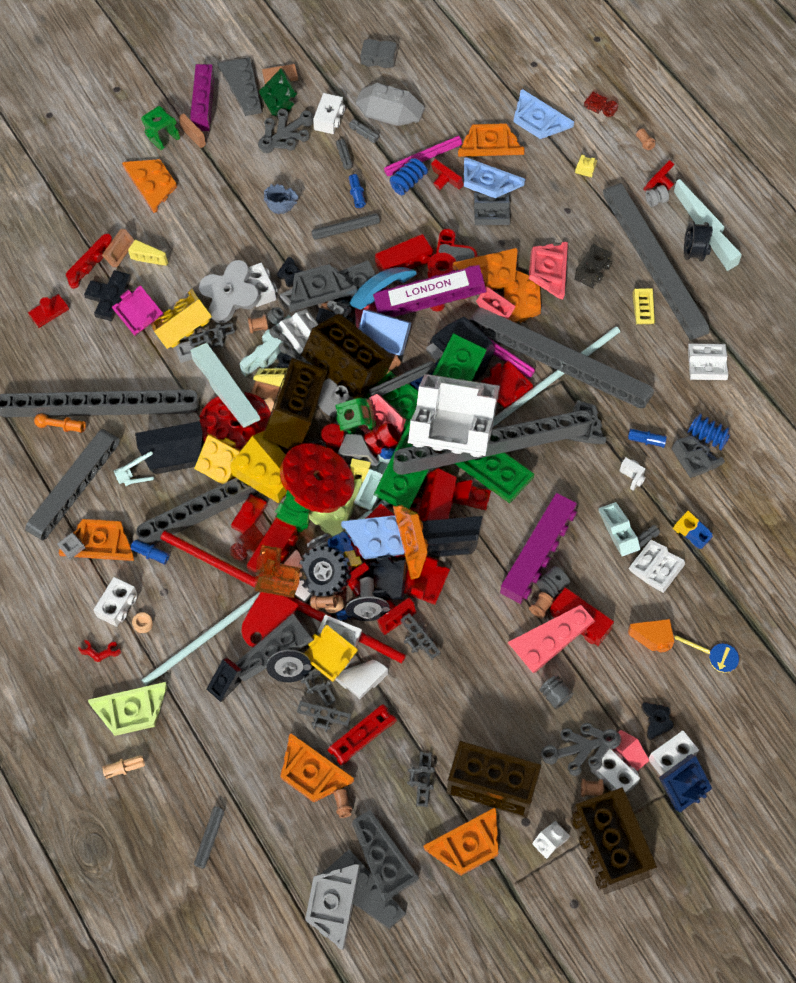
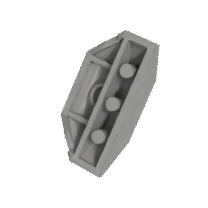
[356,83,425,126]

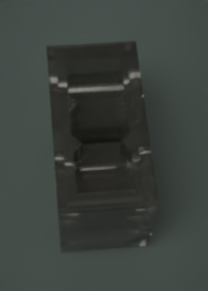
[574,244,613,289]

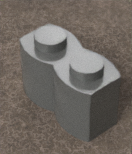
[360,39,397,68]

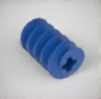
[390,158,428,196]
[688,413,731,451]

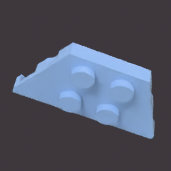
[514,89,574,139]
[464,157,525,198]
[341,516,404,559]

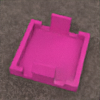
[112,285,163,336]

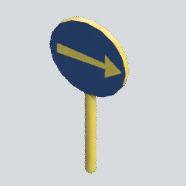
[674,635,739,673]

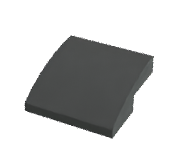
[474,192,510,225]

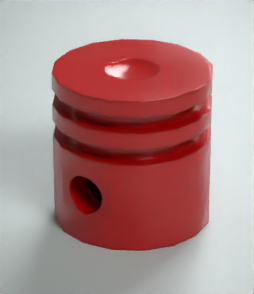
[321,424,344,453]

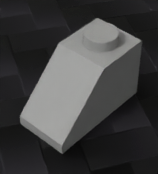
[338,434,378,466]

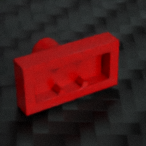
[431,159,464,190]
[643,160,675,192]
[28,294,69,328]
[231,494,267,536]
[337,562,369,597]
[377,598,416,635]

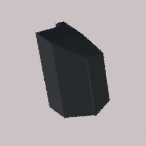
[430,316,495,382]
[135,421,202,474]
[422,516,483,558]

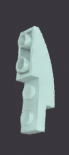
[240,315,291,377]

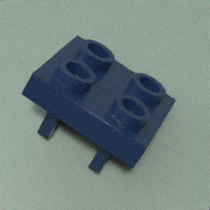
[659,753,712,812]

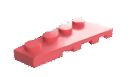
[508,605,595,673]

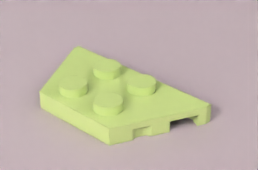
[309,479,363,536]
[88,682,167,736]

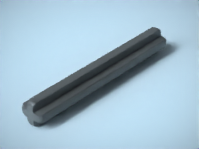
[312,214,380,240]
[369,361,436,397]

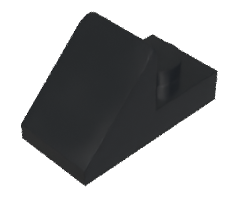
[206,657,242,702]

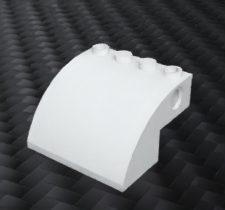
[408,374,500,457]

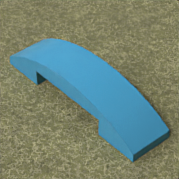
[350,267,417,310]

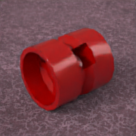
[364,421,400,455]

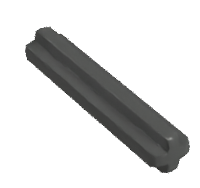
[194,806,224,869]

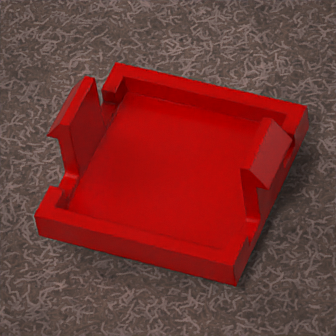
[481,361,533,409]
[404,556,450,605]

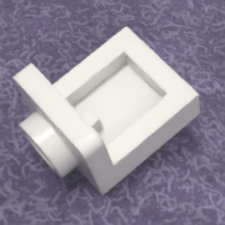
[620,457,646,491]
[533,821,570,858]

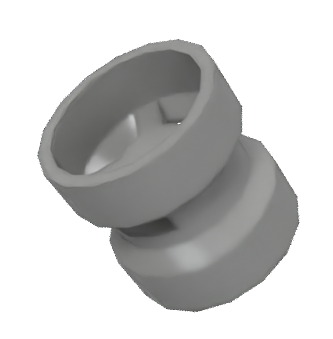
[645,185,669,207]

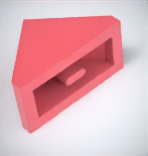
[476,286,516,319]
[609,730,649,771]

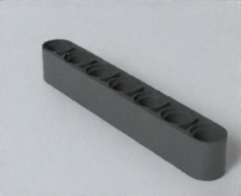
[25,429,120,541]

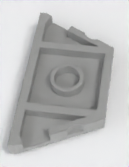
[305,864,361,949]

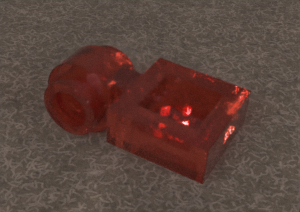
[584,92,618,117]
[229,525,264,561]

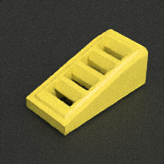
[128,240,168,266]
[633,288,655,324]
[253,368,287,387]

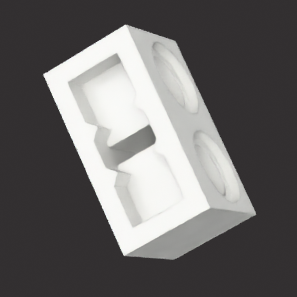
[247,263,278,307]
[94,577,137,627]
[648,731,699,775]
[590,749,640,794]

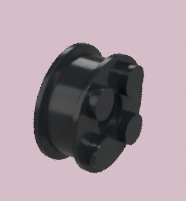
[684,220,713,262]

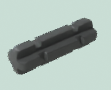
[349,119,379,143]
[336,139,353,170]
[631,525,660,554]

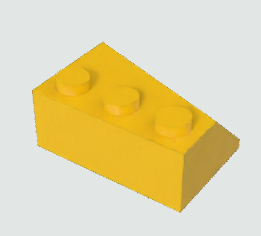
[151,289,212,349]
[230,431,287,503]

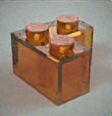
[254,545,300,598]

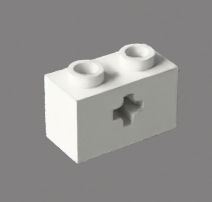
[313,93,345,134]

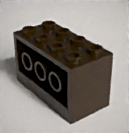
[301,313,394,399]
[263,358,327,449]
[447,741,542,818]
[570,787,657,895]

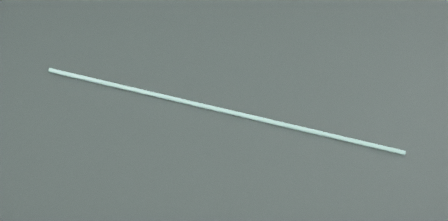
[142,327,620,686]

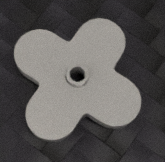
[199,260,260,323]

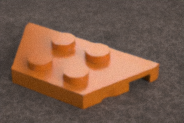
[458,124,524,157]
[122,159,177,213]
[452,248,518,290]
[503,270,541,323]
[393,505,428,580]
[59,519,134,561]
[280,733,354,803]
[423,808,498,876]

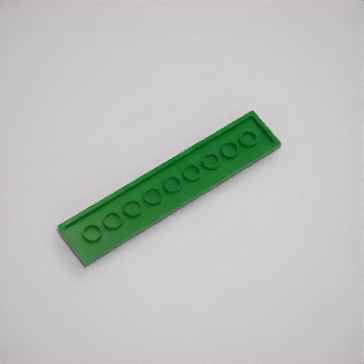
[373,334,486,509]
[365,371,534,504]

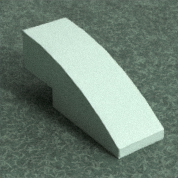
[354,454,391,511]
[598,502,640,556]

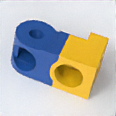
[673,511,713,549]
[328,532,362,571]

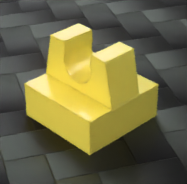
[575,155,597,178]
[350,459,371,482]

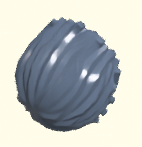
[264,184,298,214]

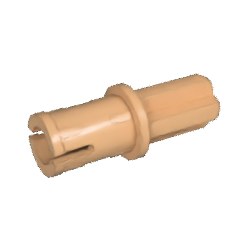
[102,756,145,779]

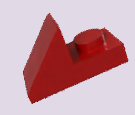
[452,480,491,511]

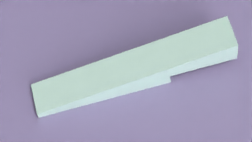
[674,179,742,271]
[190,343,260,428]

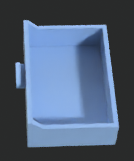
[359,310,411,356]

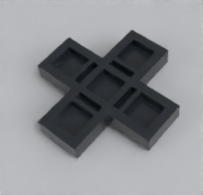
[84,270,134,322]

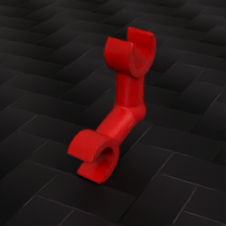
[78,640,121,662]

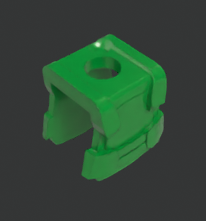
[141,106,180,150]
[335,398,376,435]
[275,490,311,532]

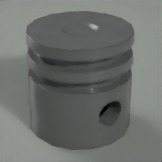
[537,566,570,598]
[539,675,574,709]

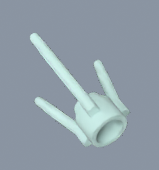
[113,452,154,486]

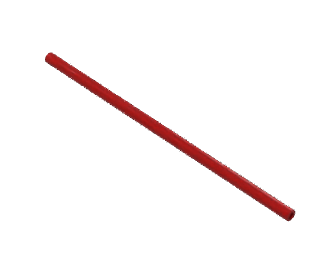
[160,531,406,664]

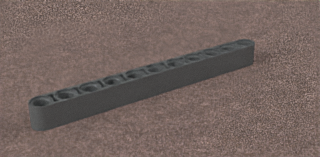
[603,183,709,340]
[469,308,654,408]
[0,390,200,417]
[393,410,592,475]
[136,439,326,546]

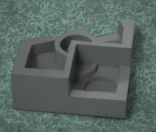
[569,400,606,444]
[671,436,725,478]

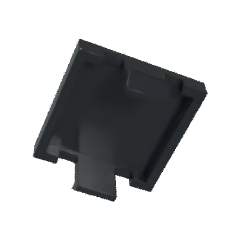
[367,556,407,600]

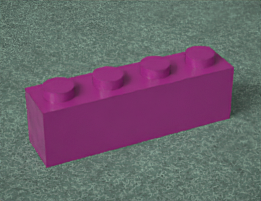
[190,64,215,131]

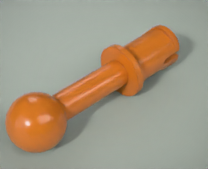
[34,413,86,433]

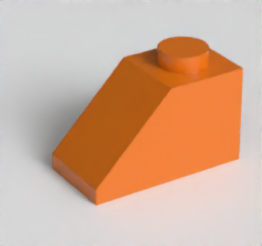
[628,619,674,652]

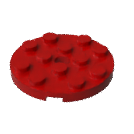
[199,392,271,450]
[280,443,354,513]

